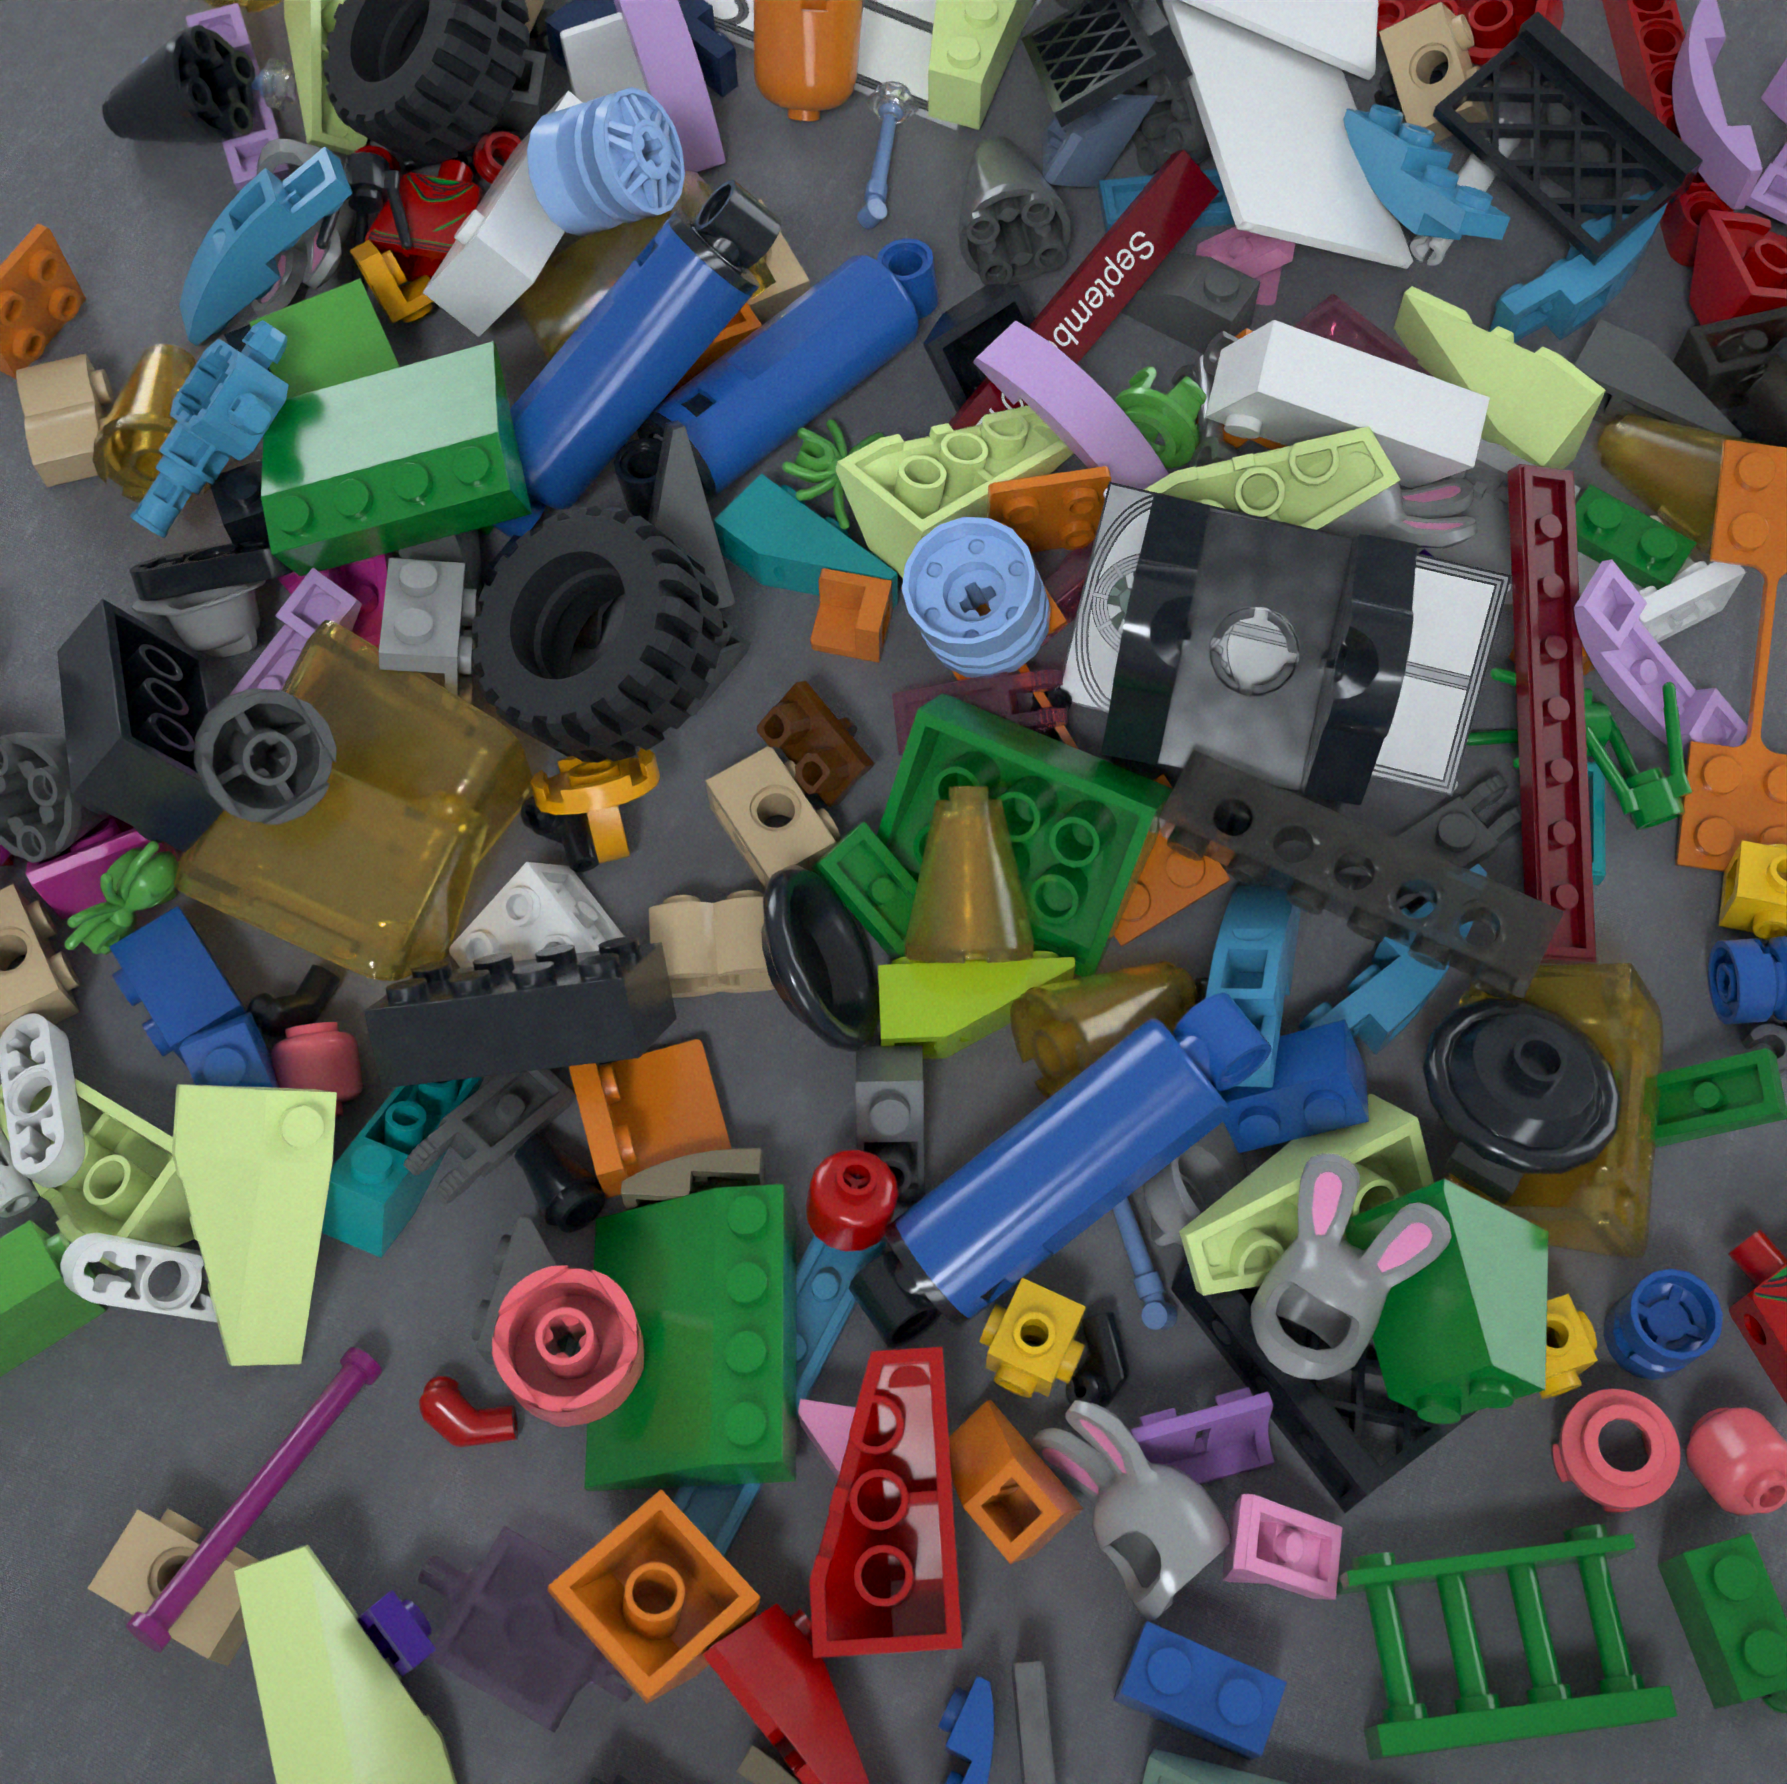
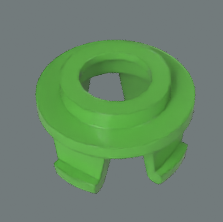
[1114,366,1207,468]

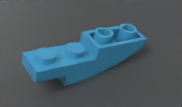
[1343,104,1511,240]
[179,147,352,347]
[1488,189,1667,343]
[1298,864,1487,1055]
[1206,886,1303,1087]

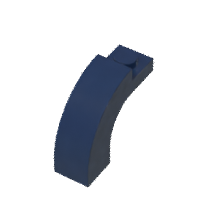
[544,0,738,98]

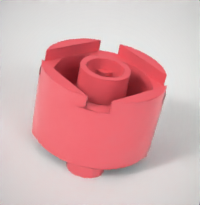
[492,1266,644,1427]

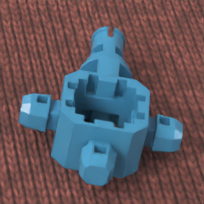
[130,320,289,538]

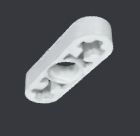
[0,1013,85,1188]
[60,1233,217,1322]

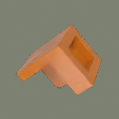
[810,568,893,663]

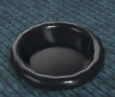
[761,865,879,1052]
[1423,998,1622,1175]

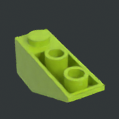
[878,951,1075,1059]

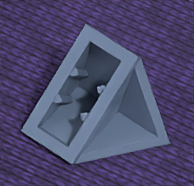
[1042,94,1159,188]

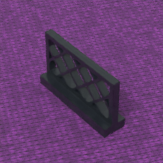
[1021,0,1192,128]
[1433,11,1703,266]
[1170,1264,1477,1514]

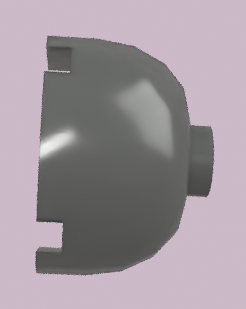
[194,688,337,825]

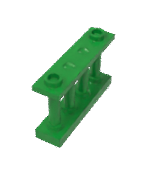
[1337,1524,1678,1761]

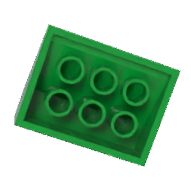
[261,341,532,577]
[877,693,1175,981]
[584,1184,797,1491]

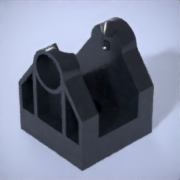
[1101,494,1418,806]

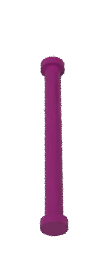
[126,1347,382,1652]

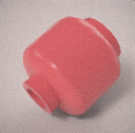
[271,1022,363,1117]
[1686,1407,1787,1516]

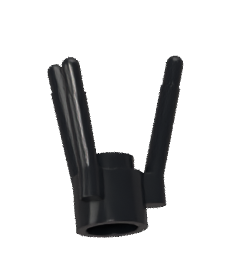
[316,152,412,286]

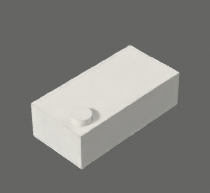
[422,90,583,337]
[1205,320,1490,489]

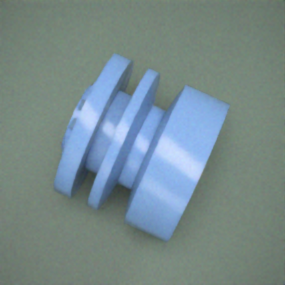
[527,87,685,237]
[902,517,1051,679]

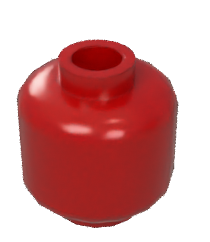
[805,1149,898,1252]

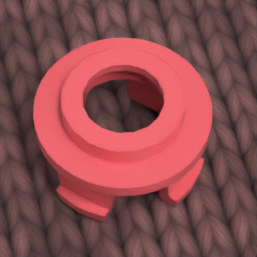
[1551,1389,1680,1513]

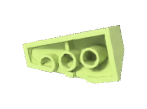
[284,0,368,155]
[1394,286,1606,470]
[836,405,1074,578]
[1144,426,1401,530]
[0,1056,195,1271]
[172,1084,337,1366]
[1179,1094,1434,1296]
[234,1545,457,1784]

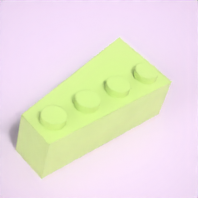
[928,0,1035,130]

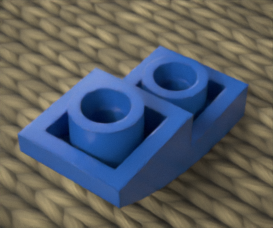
[938,1676,994,1784]

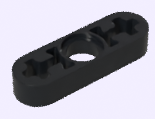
[129,537,294,601]

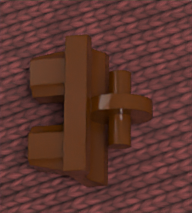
[757,680,875,807]

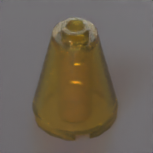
[92,344,210,503]
[1597,414,1765,555]
[904,786,1035,963]
[1010,960,1197,1099]

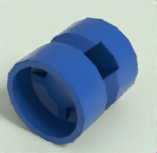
[1708,936,1787,1024]
[1604,1269,1723,1380]

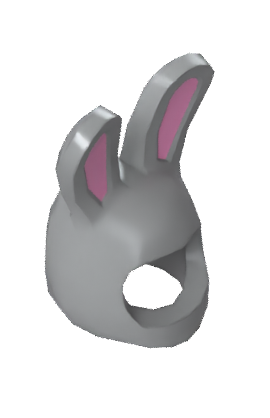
[251,139,356,317]
[1319,478,1478,548]
[1250,1153,1452,1380]
[1030,1400,1232,1621]

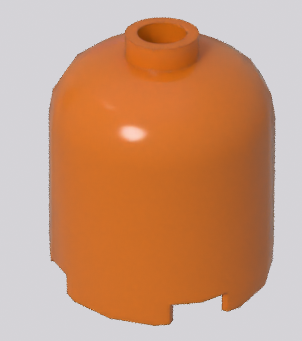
[754,0,863,121]

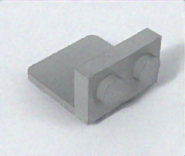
[1417,439,1581,610]
[379,558,477,733]

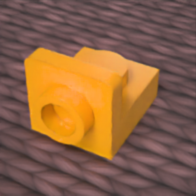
[349,240,434,323]

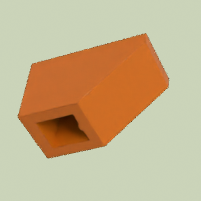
[949,1400,1084,1564]

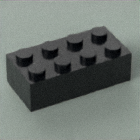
[57,598,224,853]
[364,936,677,1089]

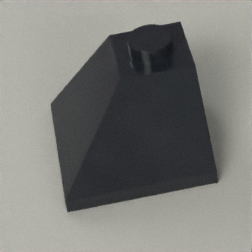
[923,284,1035,413]

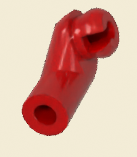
[419,1376,518,1447]

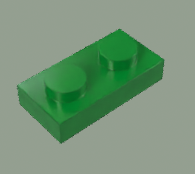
[1575,484,1697,590]
[812,821,947,960]
[1636,1048,1787,1148]

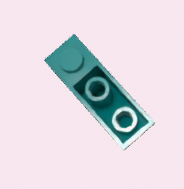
[713,473,898,609]
[321,1077,483,1258]

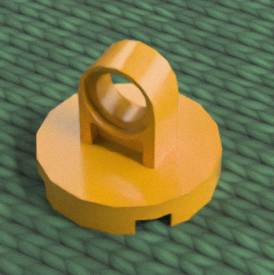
[530,748,660,864]

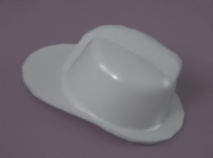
[132,580,266,658]
[1143,1122,1246,1246]

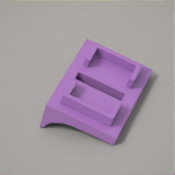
[1131,1387,1275,1485]

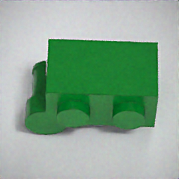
[1658,1533,1787,1714]

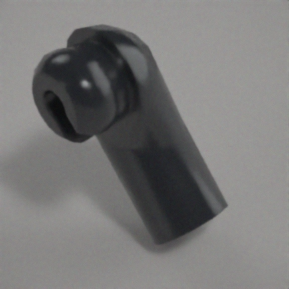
[1065,1312,1129,1408]

